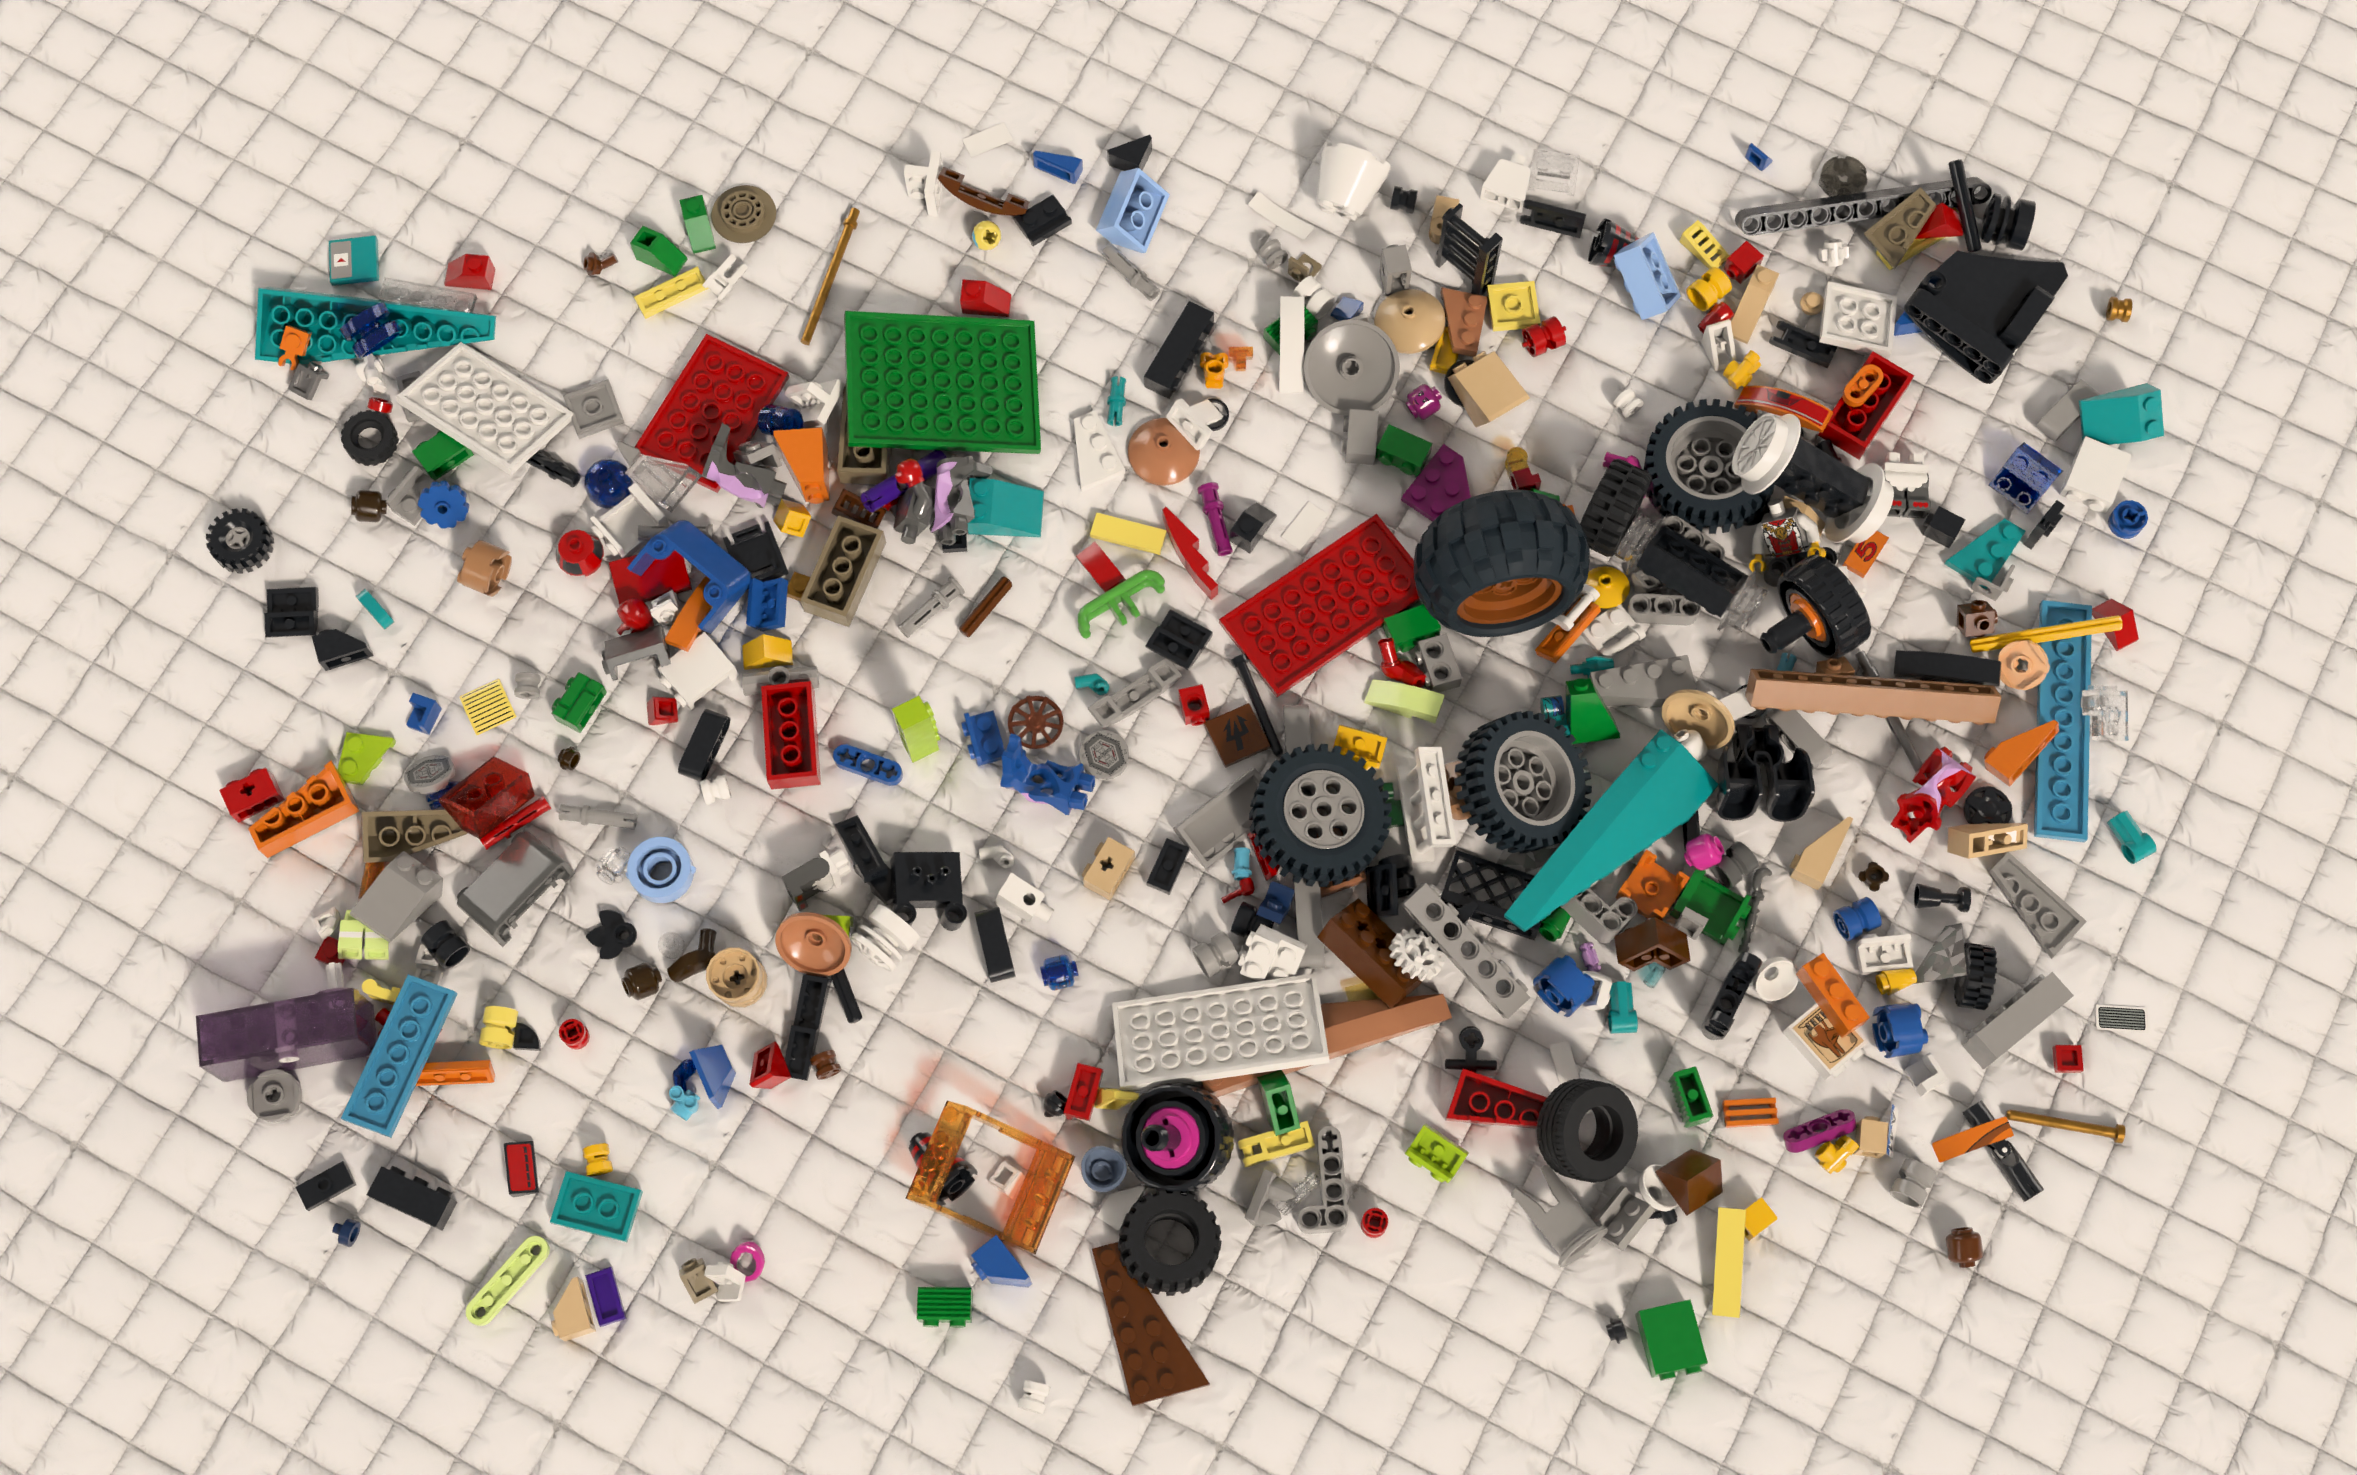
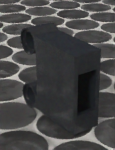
[890,852,967,931]

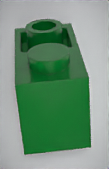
[630,226,688,277]

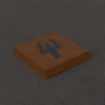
[1204,703,1270,768]

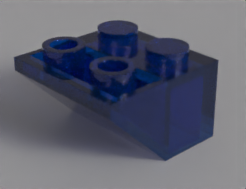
[1989,442,2063,514]

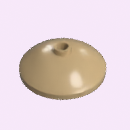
[1374,289,1446,354]
[1661,689,1735,750]

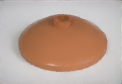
[1128,418,1200,486]
[775,912,852,976]

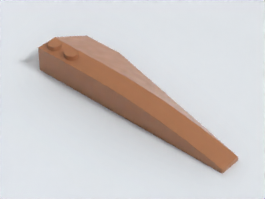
[1201,994,1452,1097]

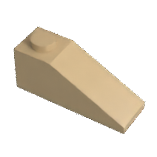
[1731,264,1780,344]
[1790,817,1853,890]
[1947,823,2028,859]

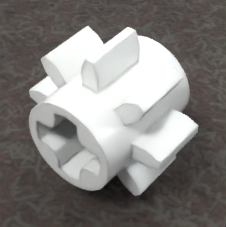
[1818,239,1849,266]

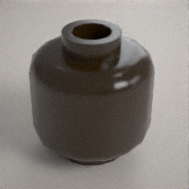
[351,490,387,522]
[621,963,662,1000]

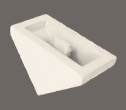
[1701,319,1737,371]

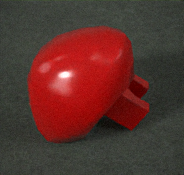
[616,598,654,635]

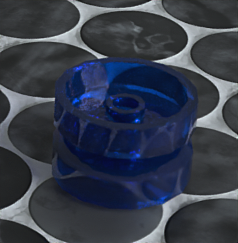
[339,302,403,359]

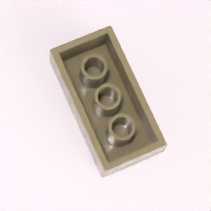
[837,385,891,484]
[800,516,886,627]

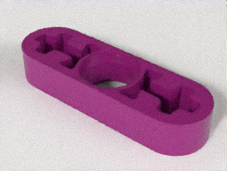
[1783,1109,1857,1153]

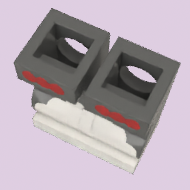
[1882,452,1931,519]
[782,849,851,912]

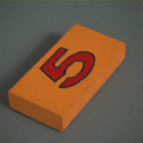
[1842,531,1889,578]

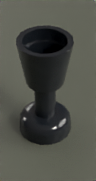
[1914,883,1971,912]

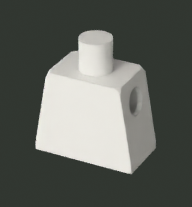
[1480,153,1531,213]
[994,873,1054,923]

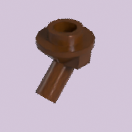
[583,252,618,276]

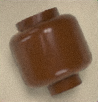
[1946,1227,1983,1268]

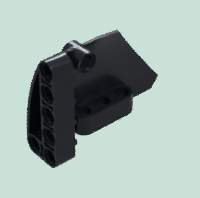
[1904,250,2068,384]

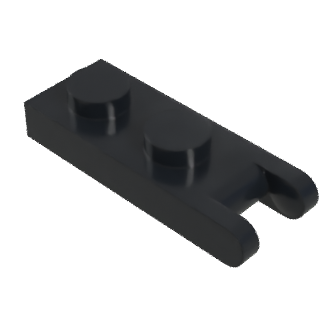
[1519,200,1586,238]
[1769,321,1838,368]

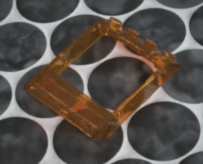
[906,1100,1075,1255]

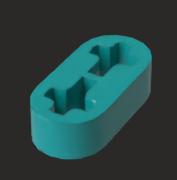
[355,589,394,630]

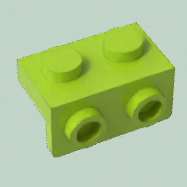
[1405,1123,1469,1183]

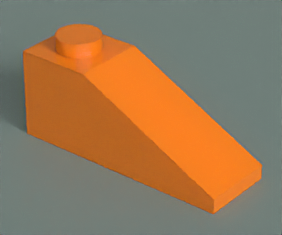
[1984,720,2059,787]

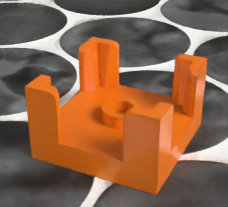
[1615,850,1690,920]

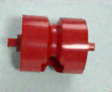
[1522,316,1566,357]

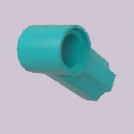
[2107,811,2157,864]
[1608,981,1638,1034]

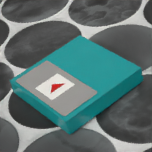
[329,236,379,286]

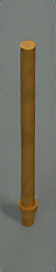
[801,208,860,345]

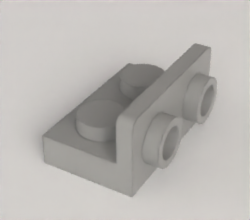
[386,465,436,526]
[1593,1186,1655,1251]

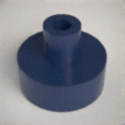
[332,1218,361,1247]

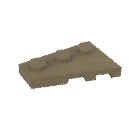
[1864,187,1936,270]

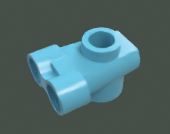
[669,1086,700,1121]

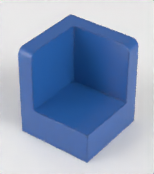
[406,693,442,735]

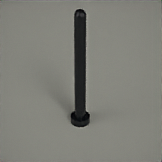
[1231,654,1283,756]

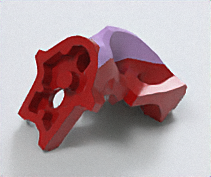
[1890,747,1976,843]

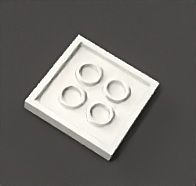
[1819,281,1897,358]

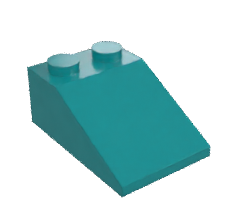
[2079,383,2164,445]
[968,478,1044,537]

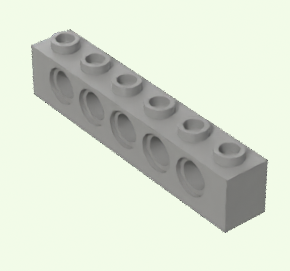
[1400,883,1531,1019]

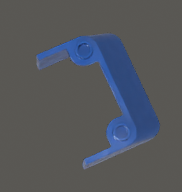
[627,520,752,634]

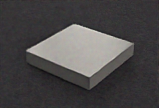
[563,379,624,439]

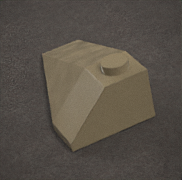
[361,809,467,863]

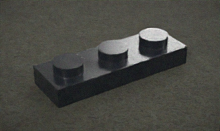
[834,815,888,883]

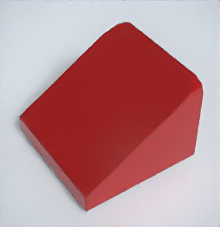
[647,697,678,725]

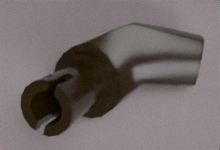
[667,928,717,983]

